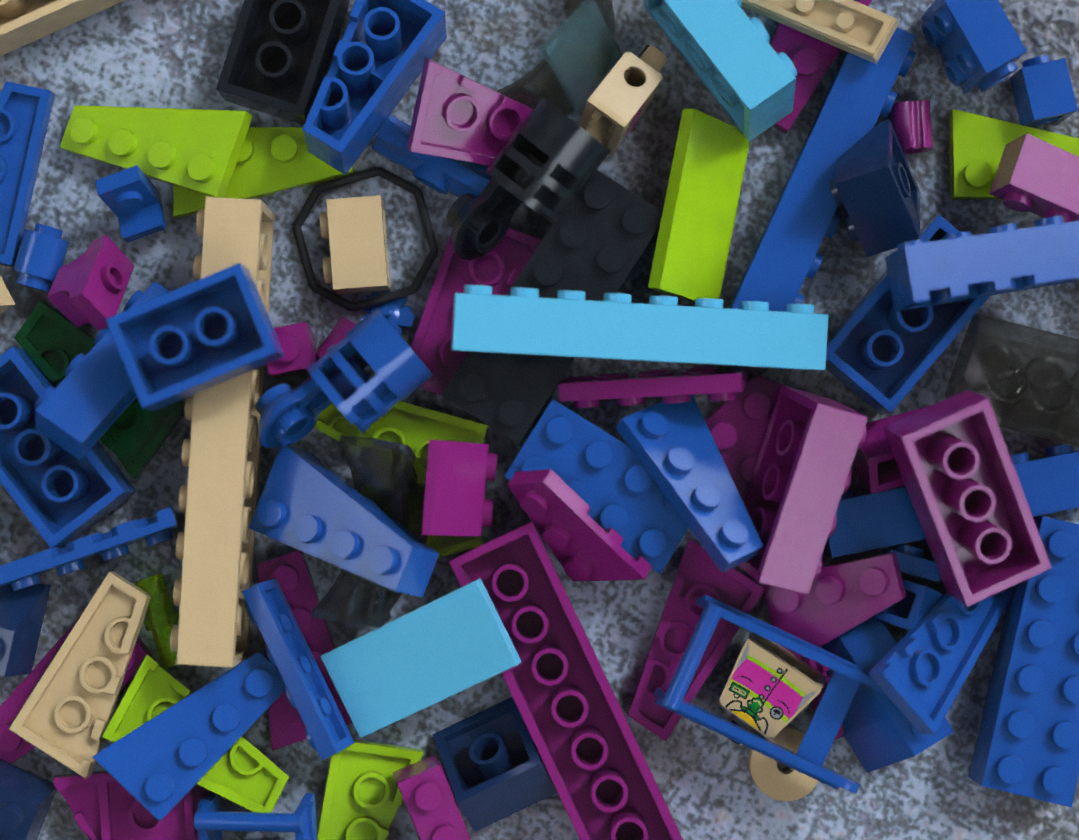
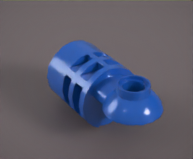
[255,308,433,448]

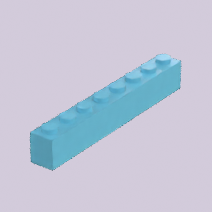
[451,285,828,371]

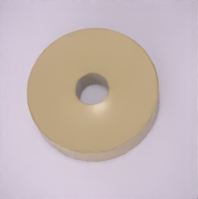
[748,726,819,801]

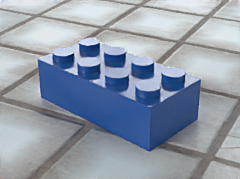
[825,214,990,415]
[0,346,137,548]
[504,399,689,574]

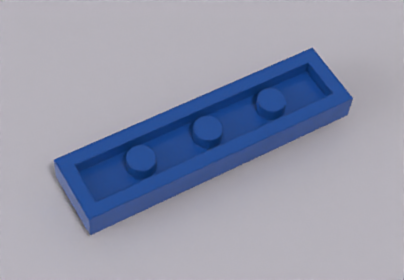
[242,578,355,760]

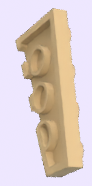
[9,572,152,779]

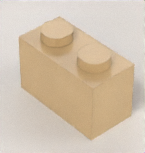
[320,195,391,295]

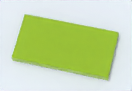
[648,109,750,303]

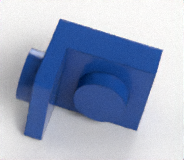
[95,165,166,242]
[881,544,941,582]

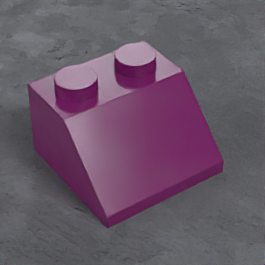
[422,440,498,537]

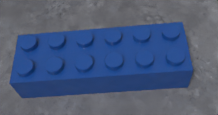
[968,516,1079,807]

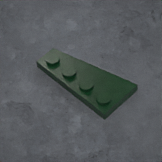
[14,301,185,479]

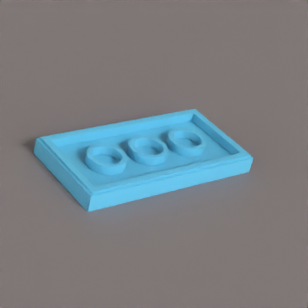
[320,578,522,738]

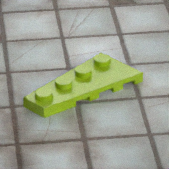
[949,109,1079,200]

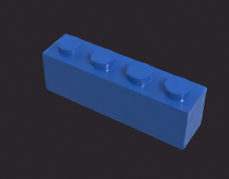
[34,281,170,461]

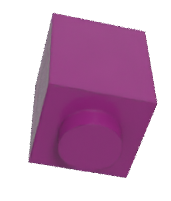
[267,322,319,379]

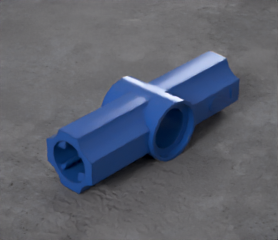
[372,115,492,198]

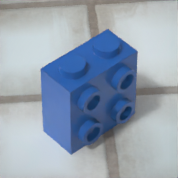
[921,0,1027,94]

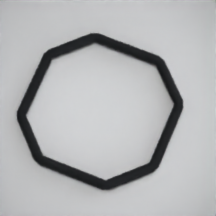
[293,167,439,311]

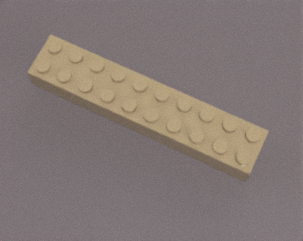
[170,197,275,667]

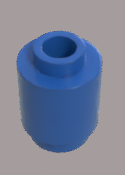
[13,223,69,292]

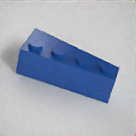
[303,0,447,175]
[249,444,439,597]

